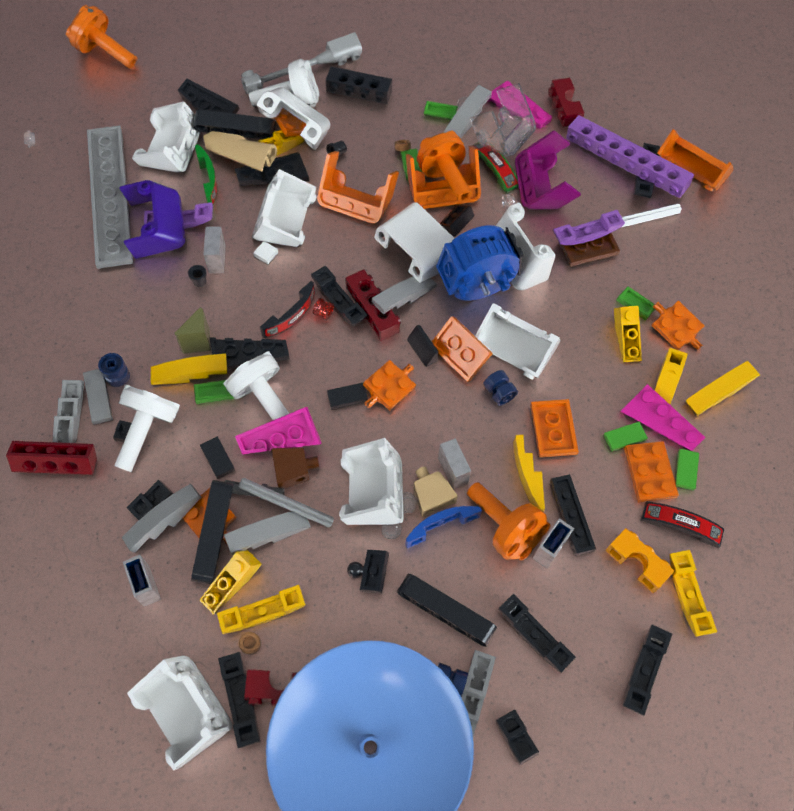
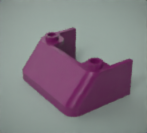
[515,130,581,209]

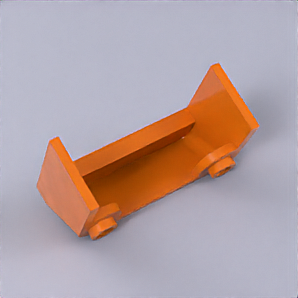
[657,129,734,192]
[406,145,481,209]
[317,151,399,223]

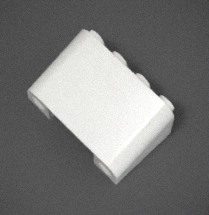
[257,87,330,151]
[374,202,455,283]

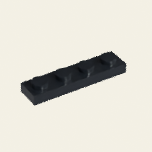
[550,474,596,556]

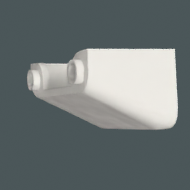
[132,102,201,173]
[252,169,317,247]
[496,202,556,290]
[475,303,561,380]
[339,438,404,525]
[127,656,232,771]

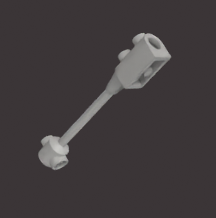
[241,32,362,94]

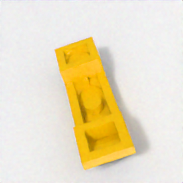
[669,550,717,637]
[217,585,305,634]

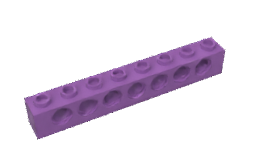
[566,115,694,198]

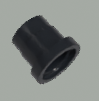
[326,141,347,158]
[188,265,207,287]

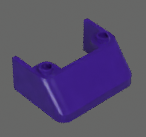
[120,180,185,259]

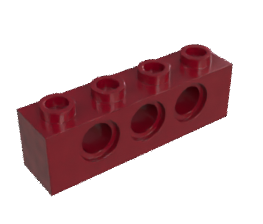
[345,269,401,341]
[6,441,97,475]

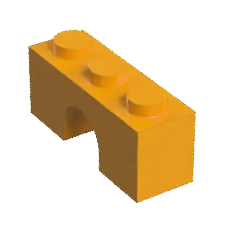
[606,528,674,593]

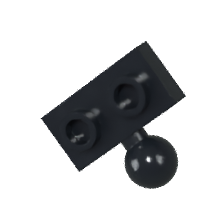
[347,549,389,594]

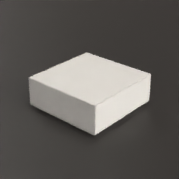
[253,241,278,264]

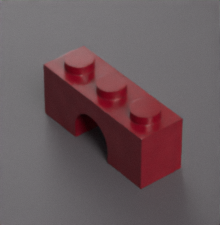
[548,78,585,127]
[244,669,297,706]

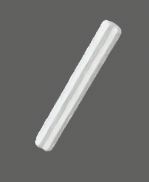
[620,203,682,228]

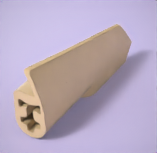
[203,131,277,172]

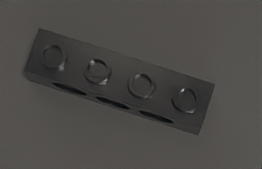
[326,66,392,104]

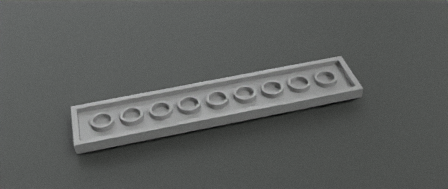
[87,125,133,269]

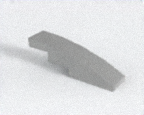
[443,85,492,139]
[372,274,437,314]
[53,380,84,443]
[122,484,201,553]
[224,511,311,555]
[461,650,496,736]

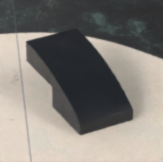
[127,480,174,520]
[496,709,539,765]

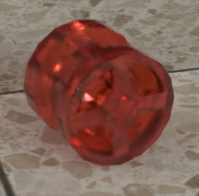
[313,298,334,320]

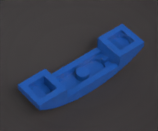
[406,506,482,548]

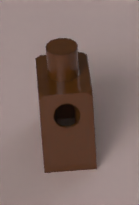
[272,448,319,489]

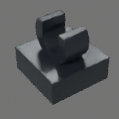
[113,420,132,442]

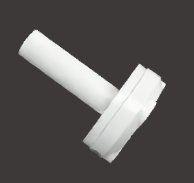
[249,59,320,108]
[223,351,290,420]
[114,385,180,472]

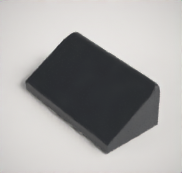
[440,204,474,237]
[407,324,438,367]

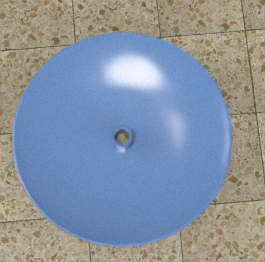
[266,641,474,811]

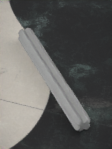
[239,478,334,527]

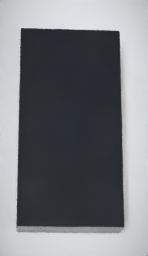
[327,382,368,410]
[200,436,235,479]

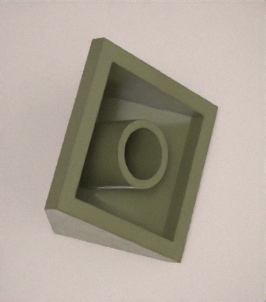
[174,307,211,354]

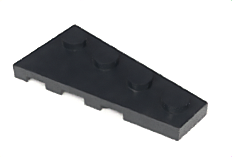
[178,79,240,114]
[235,152,309,186]
[209,337,290,371]

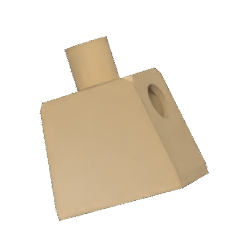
[413,466,458,518]

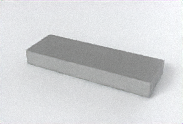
[83,369,113,425]

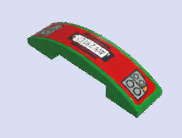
[472,140,519,193]
[195,145,217,205]

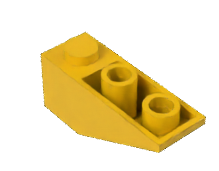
[614,306,642,362]
[654,348,688,404]
[199,550,262,615]

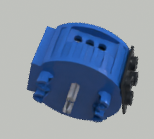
[436,225,523,301]

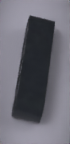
[193,109,276,140]
[191,480,233,585]
[397,573,497,647]

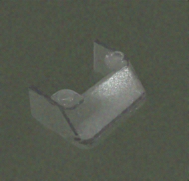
[469,83,536,157]

